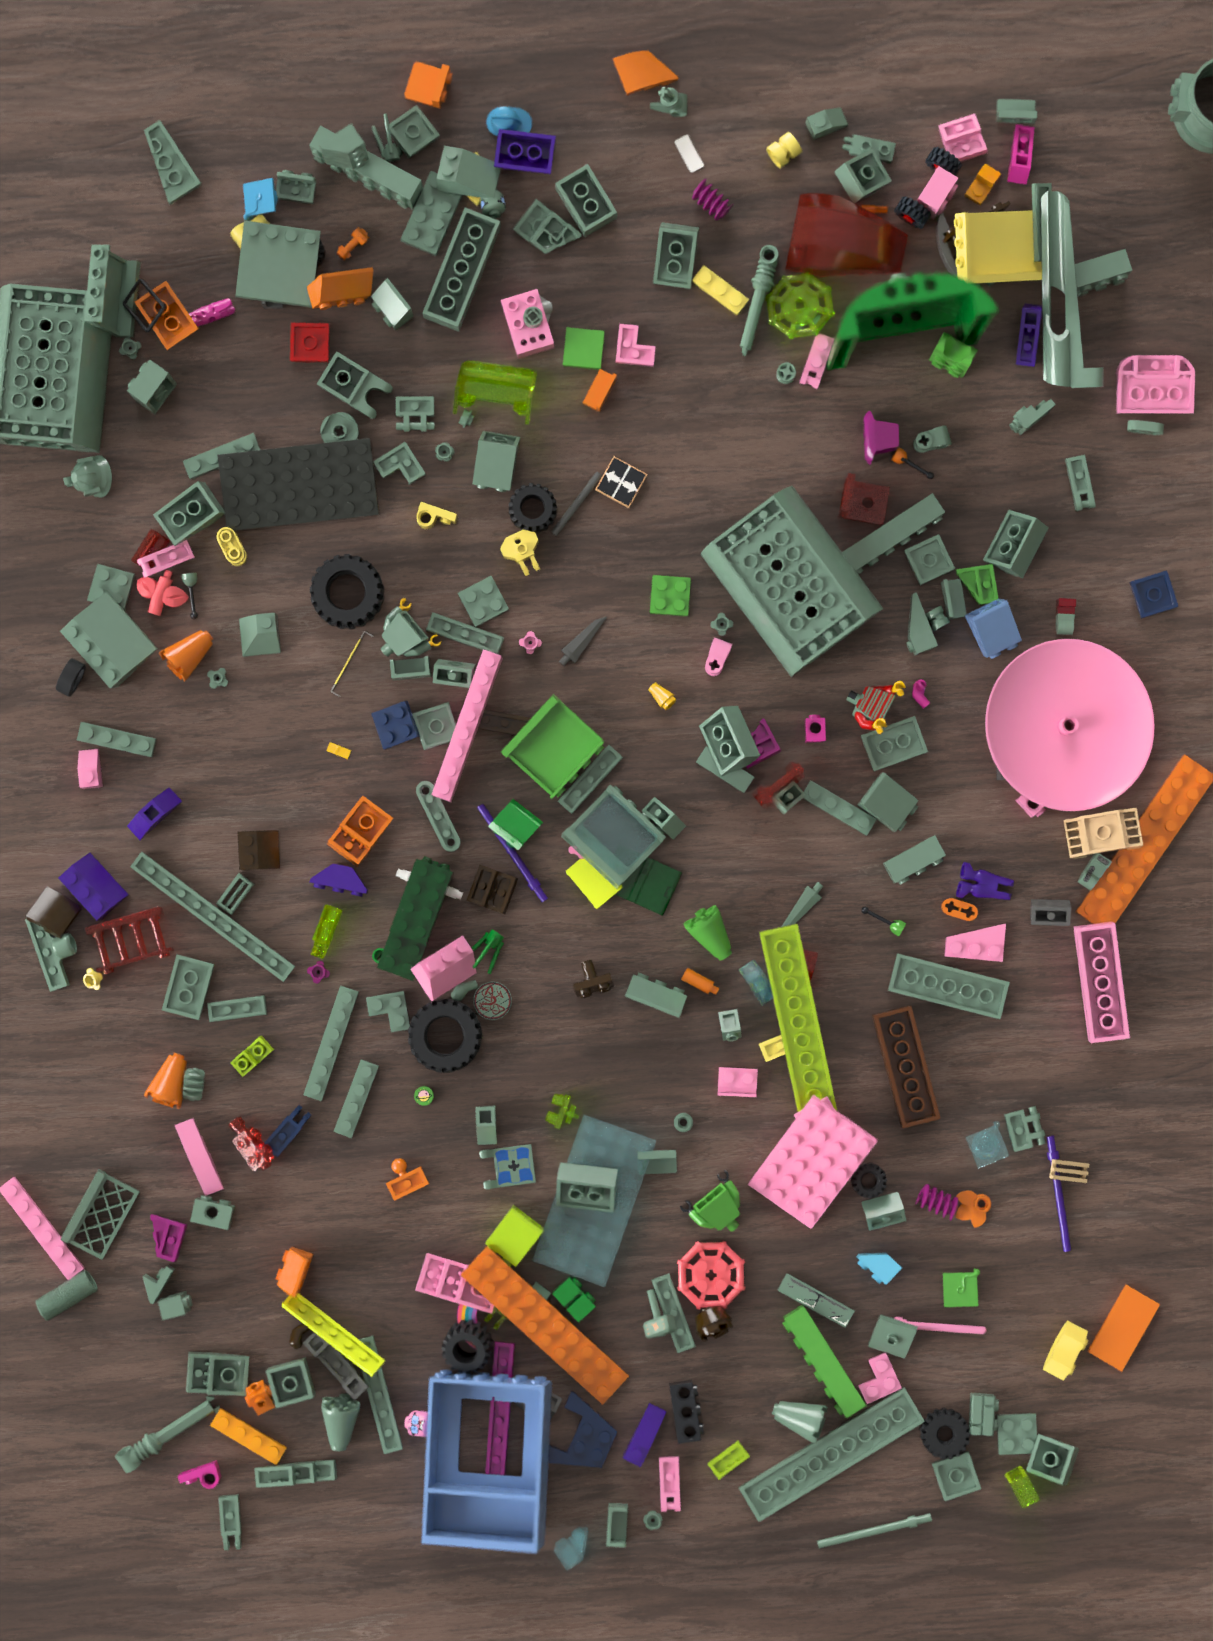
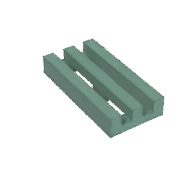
[216,873,255,915]

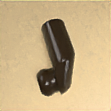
[289,1323,311,1349]

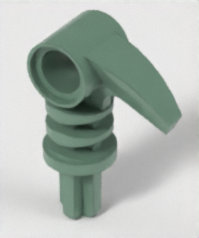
[650,87,687,117]

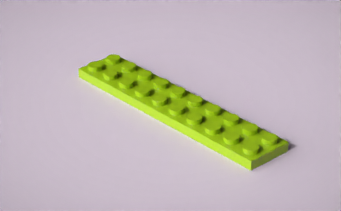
[759,924,837,1112]

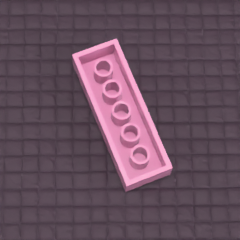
[1074,922,1130,1043]

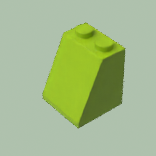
[485,1205,544,1267]

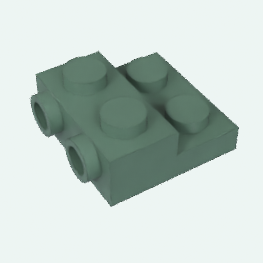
[1009,399,1056,435]

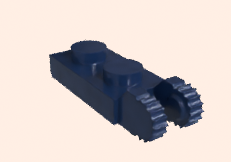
[263,1105,312,1157]

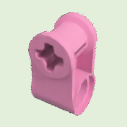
[705,637,732,676]

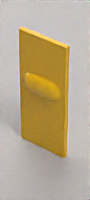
[327,742,351,759]

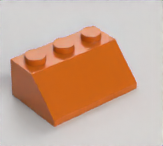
[307,267,373,310]

